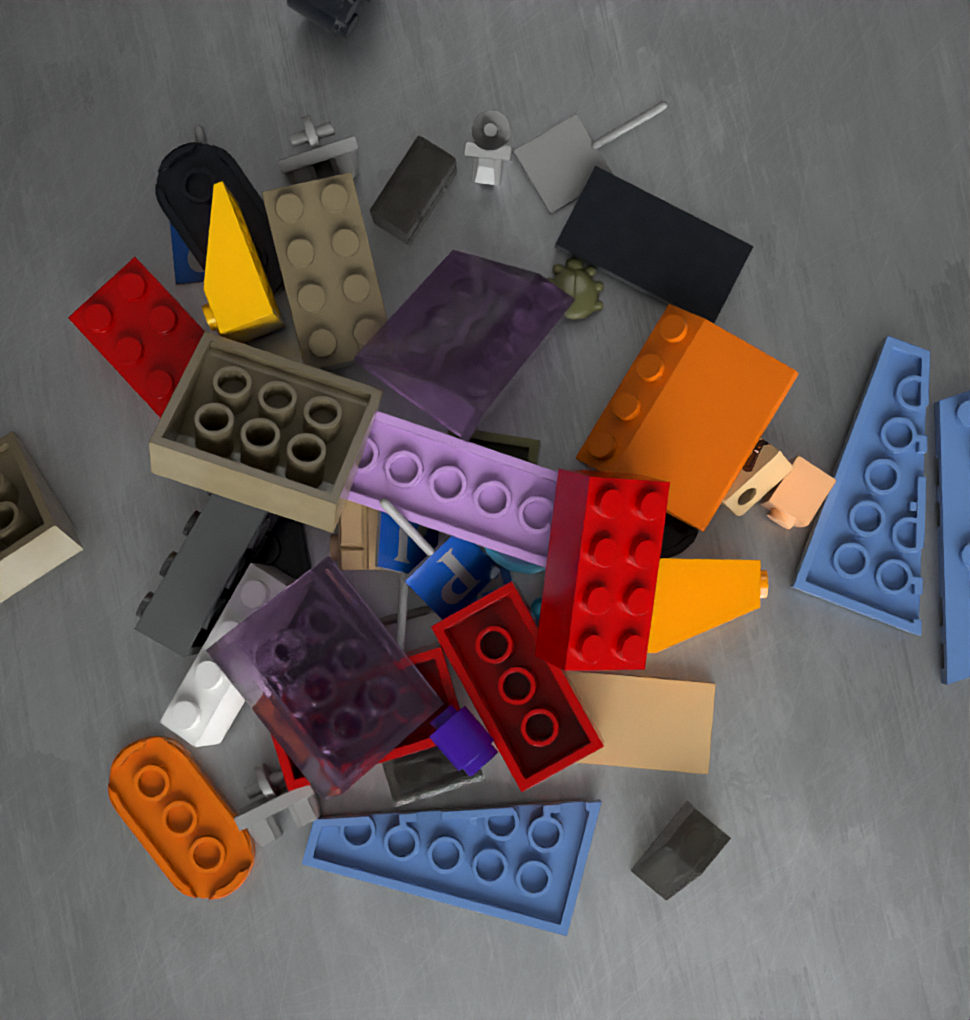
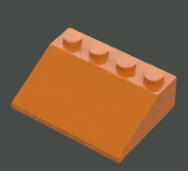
[575,304,799,532]

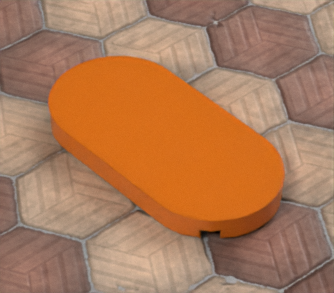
[108,736,255,900]

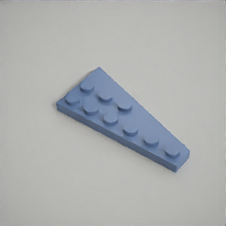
[790,335,930,636]
[934,390,970,685]
[302,799,602,936]

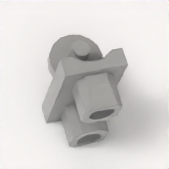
[464,110,513,185]
[278,114,359,185]
[234,763,321,847]

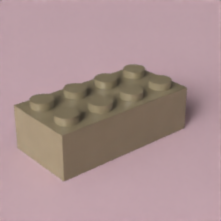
[262,172,395,371]

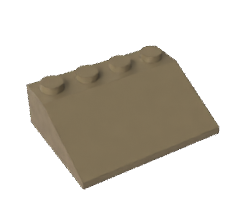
[149,331,384,533]
[0,431,83,603]

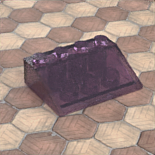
[353,249,576,443]
[206,555,444,800]

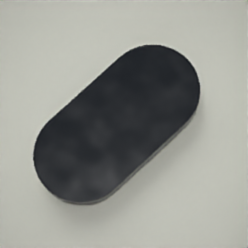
[155,142,285,298]

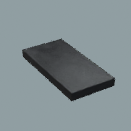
[555,166,754,323]

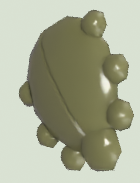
[543,257,604,320]

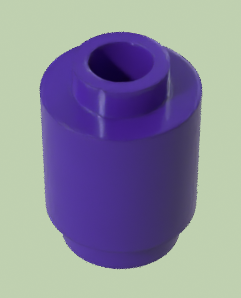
[429,704,498,777]

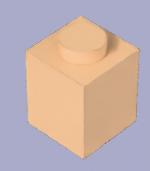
[761,455,837,530]

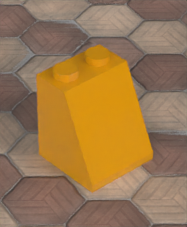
[647,558,768,653]

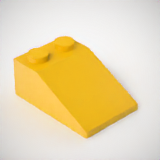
[202,181,286,343]

